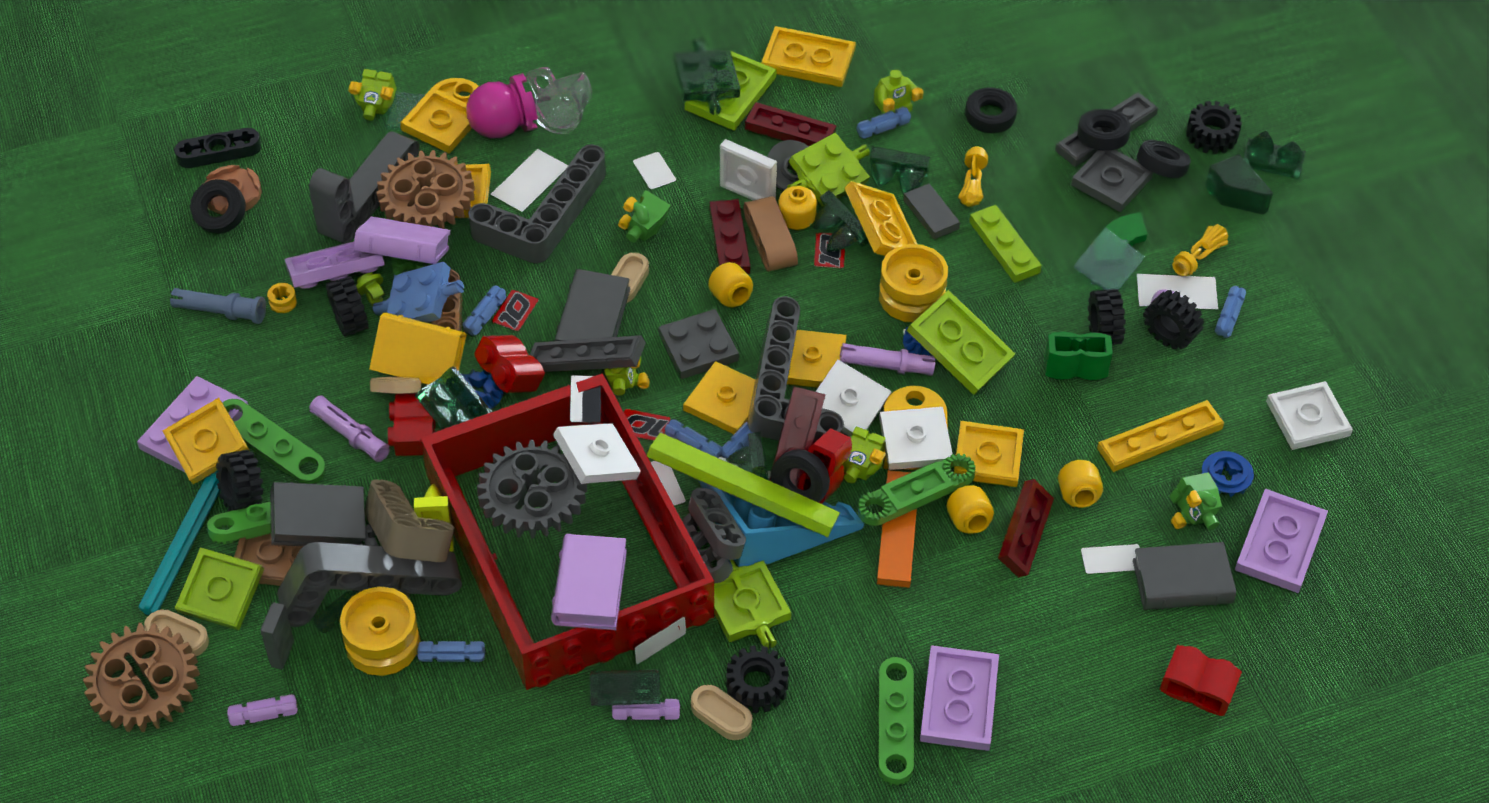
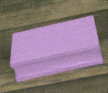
[354,216,451,264]
[551,534,627,630]

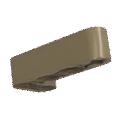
[364,479,454,562]

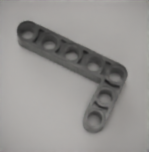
[309,131,419,244]
[468,144,606,263]
[747,296,844,444]
[277,542,462,627]

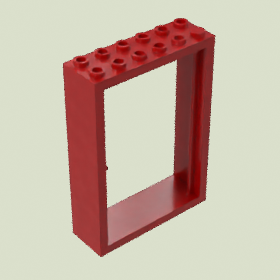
[420,373,714,690]

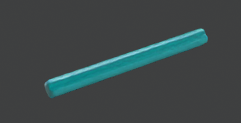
[139,470,221,616]

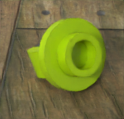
[356,272,384,306]

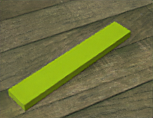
[647,432,840,537]

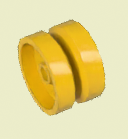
[879,244,948,322]
[339,586,421,676]

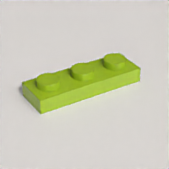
[969,205,1042,283]

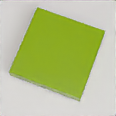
[174,547,264,630]

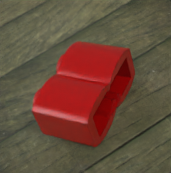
[474,335,545,393]
[388,391,436,456]
[798,428,852,504]
[1159,645,1242,716]

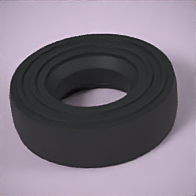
[965,87,1017,133]
[1077,109,1131,151]
[1137,140,1191,178]
[190,179,246,234]
[771,449,830,503]

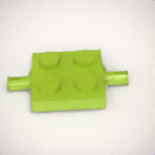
[787,132,870,207]
[714,560,791,650]

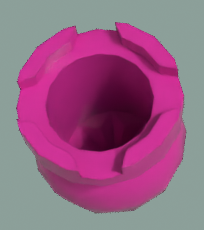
[466,73,538,139]

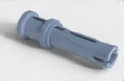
[170,288,266,324]

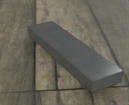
[1055,92,1158,167]
[530,335,646,372]

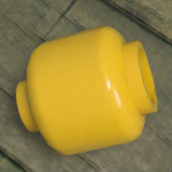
[778,186,817,230]
[708,262,753,308]
[1058,460,1103,508]
[946,485,994,534]

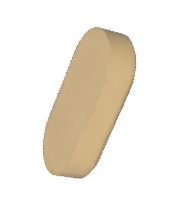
[611,253,649,303]
[370,377,421,393]
[144,610,209,656]
[691,685,752,740]

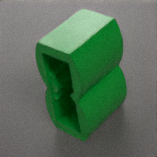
[1044,332,1113,380]

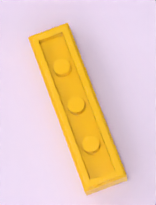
[1097,400,1224,472]

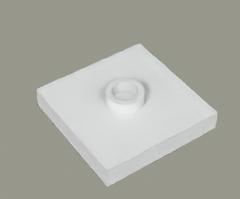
[720,139,777,200]
[816,359,891,437]
[1266,381,1353,450]
[879,407,953,470]
[553,423,641,484]

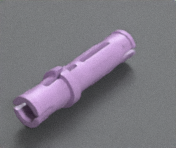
[839,343,935,376]
[309,395,390,462]

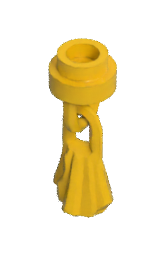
[958,146,988,207]
[1172,224,1228,276]

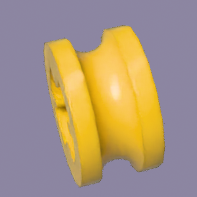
[267,283,297,313]

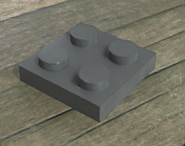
[1071,150,1153,212]
[658,309,739,379]

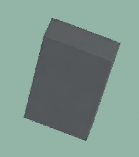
[903,183,960,239]
[260,602,294,670]

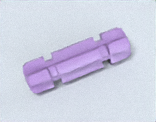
[227,694,298,726]
[612,699,680,720]

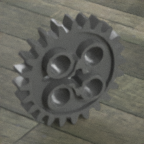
[477,440,587,538]

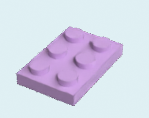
[284,241,385,289]
[137,376,248,472]
[1235,489,1328,593]
[920,645,999,751]

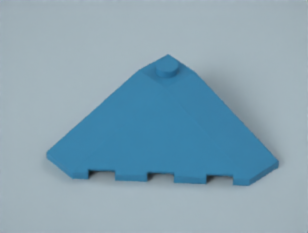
[699,480,864,567]

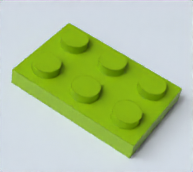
[685,49,776,131]
[906,290,1015,395]

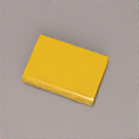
[369,312,467,390]

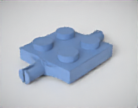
[373,262,464,323]

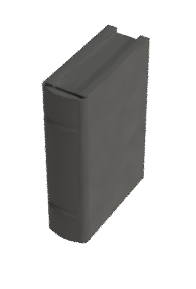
[554,269,631,341]
[270,482,365,546]
[1132,542,1236,610]

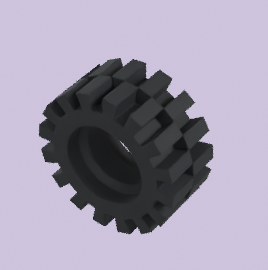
[1186,101,1242,154]
[326,276,369,337]
[1088,289,1126,345]
[1143,290,1204,349]
[216,450,263,511]
[726,645,788,713]

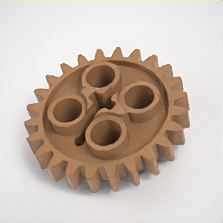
[377,150,475,229]
[83,623,200,732]

